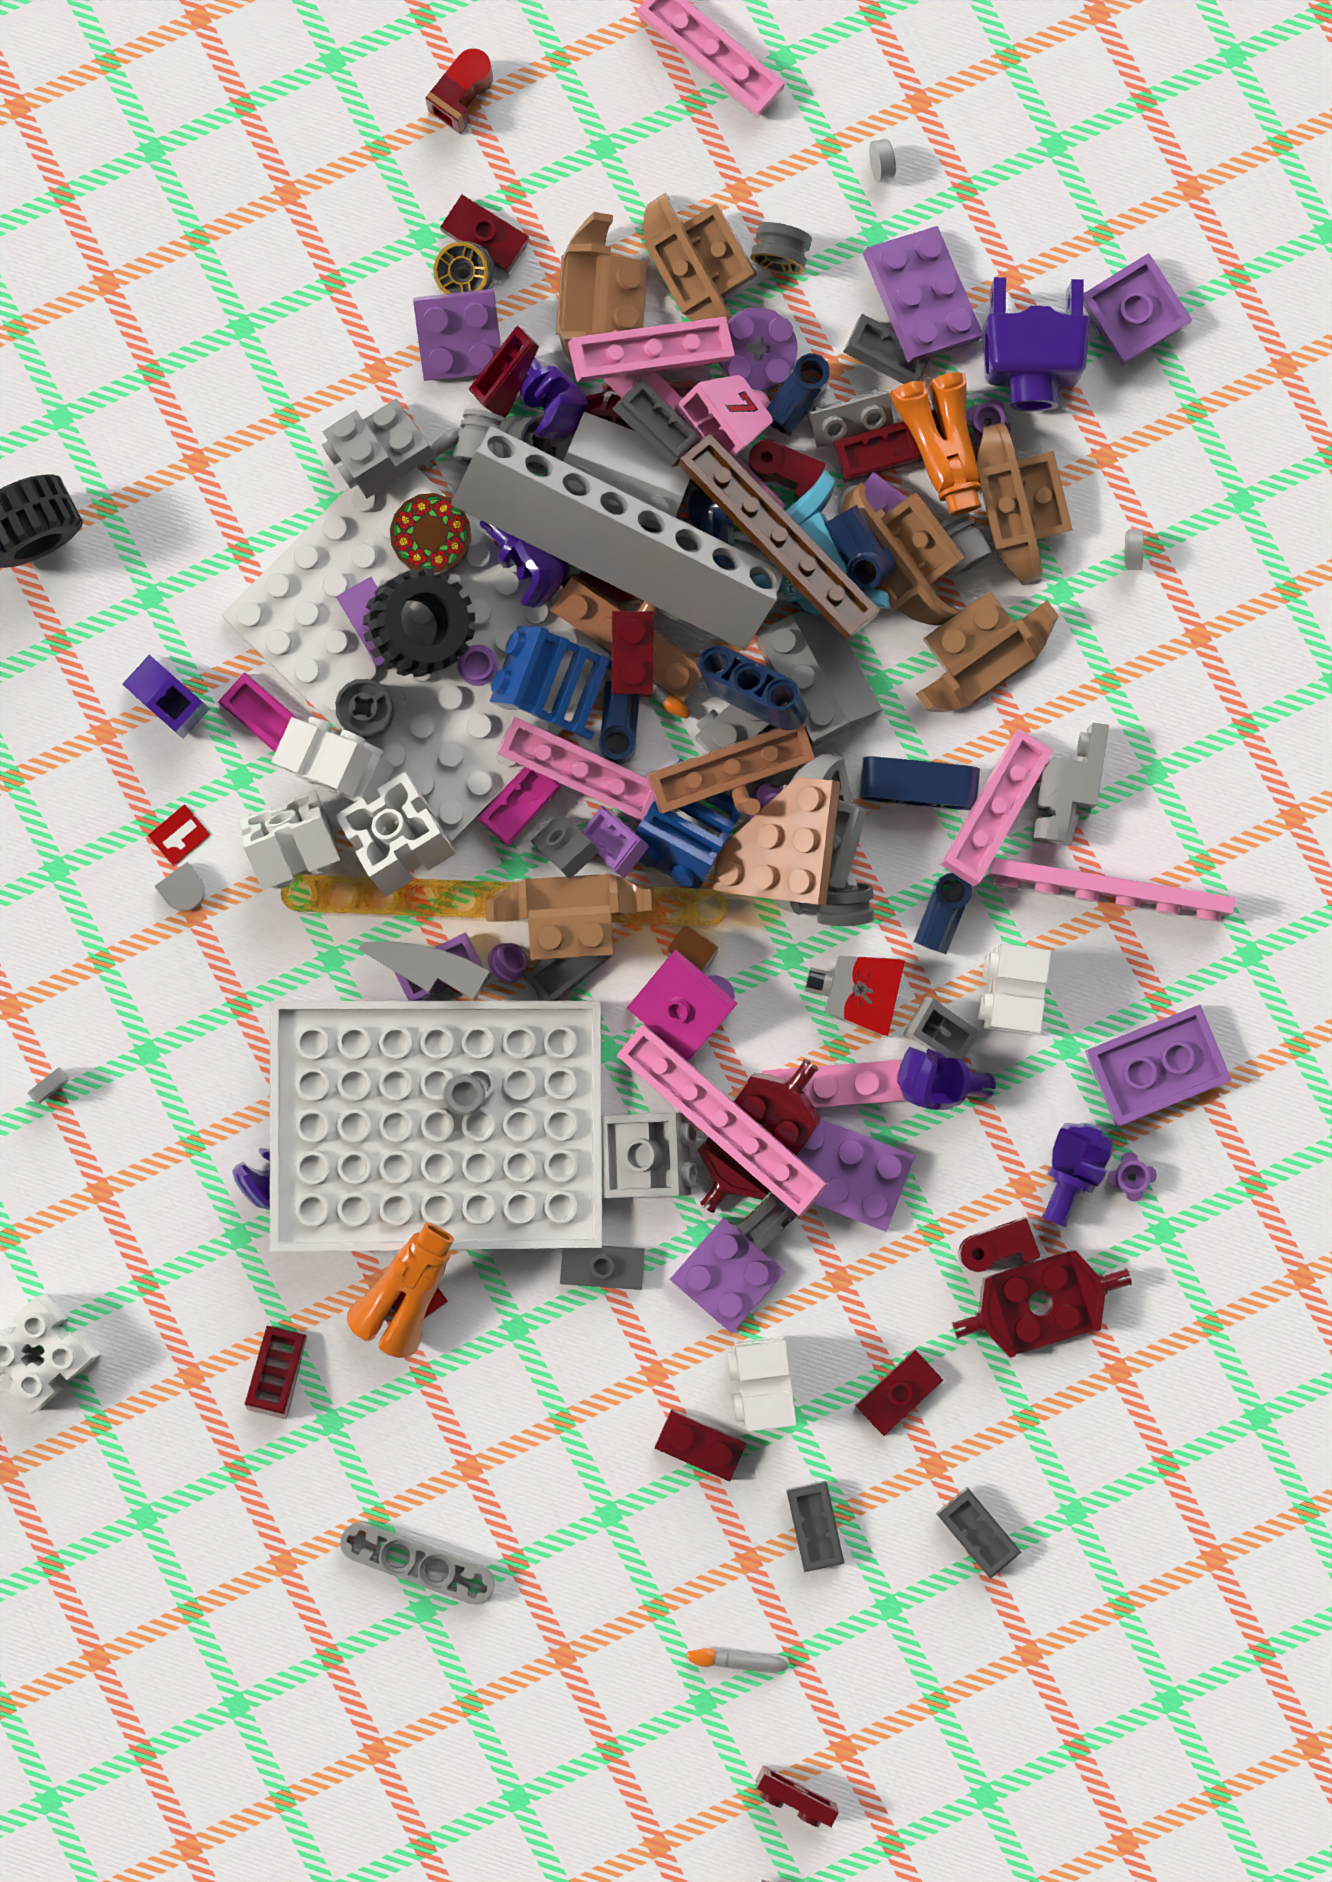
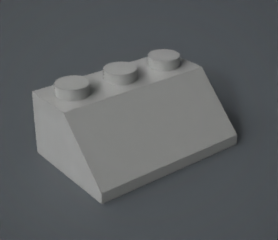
[563,412,690,532]
[754,610,883,747]

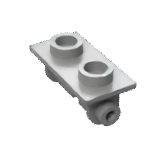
[807,389,894,447]

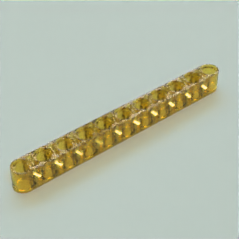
[280,875,728,929]

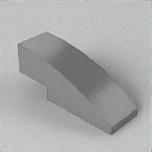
[358,941,493,1001]

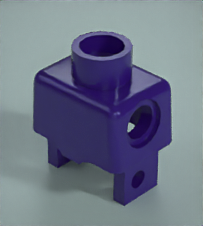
[982,277,1090,412]

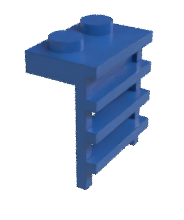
[489,626,611,740]
[636,759,742,892]

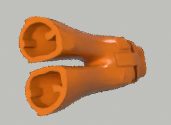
[890,372,981,516]
[347,1223,454,1358]

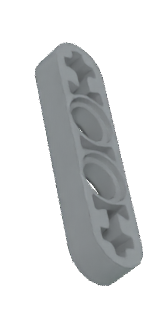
[340,1521,495,1605]

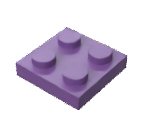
[1083,253,1192,366]
[413,289,501,381]
[670,1217,786,1334]

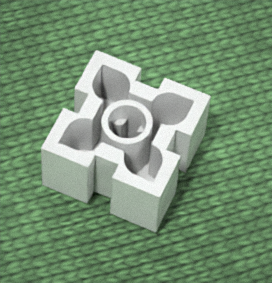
[271,716,395,805]
[335,772,456,897]
[240,790,340,891]
[977,944,1052,1036]
[0,1294,101,1414]
[727,1336,797,1432]

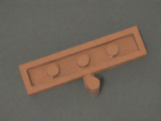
[550,574,702,702]
[646,724,815,815]

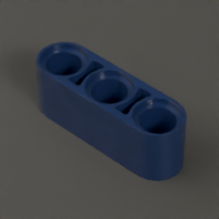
[697,645,808,731]
[859,756,980,810]

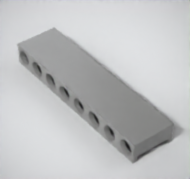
[450,426,784,650]

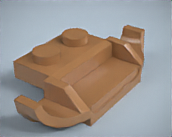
[643,193,758,322]
[556,212,648,365]
[976,422,1073,585]
[842,482,965,626]
[916,591,1059,712]
[485,873,652,961]

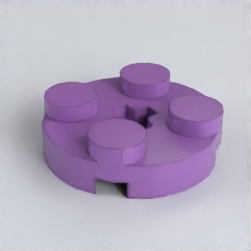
[718,307,798,390]

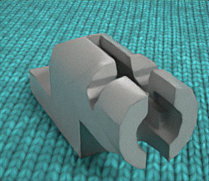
[1032,722,1109,846]

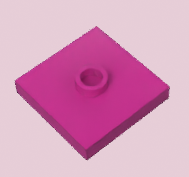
[627,950,738,1061]

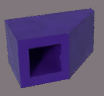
[122,654,210,739]

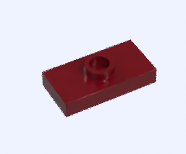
[440,194,530,273]
[833,421,922,483]
[855,1349,943,1436]

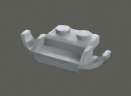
[773,754,867,915]

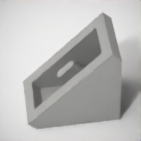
[903,996,978,1060]

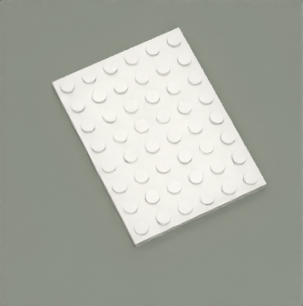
[221,467,611,843]
[270,1001,602,1252]

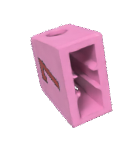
[675,375,773,458]

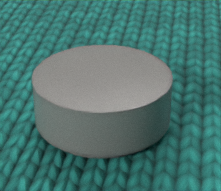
[869,139,896,182]
[1125,529,1143,570]
[27,1067,68,1104]
[442,1074,485,1115]

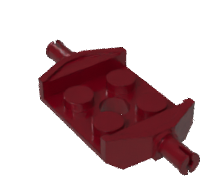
[697,1059,821,1213]
[951,1250,1132,1358]

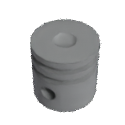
[452,409,506,466]
[941,512,993,578]

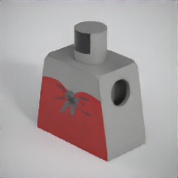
[805,956,905,1038]

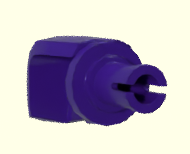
[520,357,589,441]

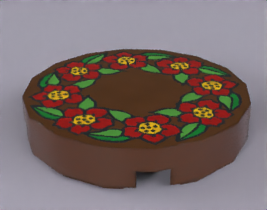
[390,493,472,575]

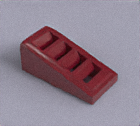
[469,325,539,418]
[244,1326,307,1419]

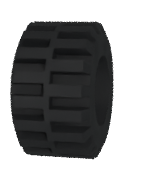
[0,474,83,568]
[363,568,476,677]

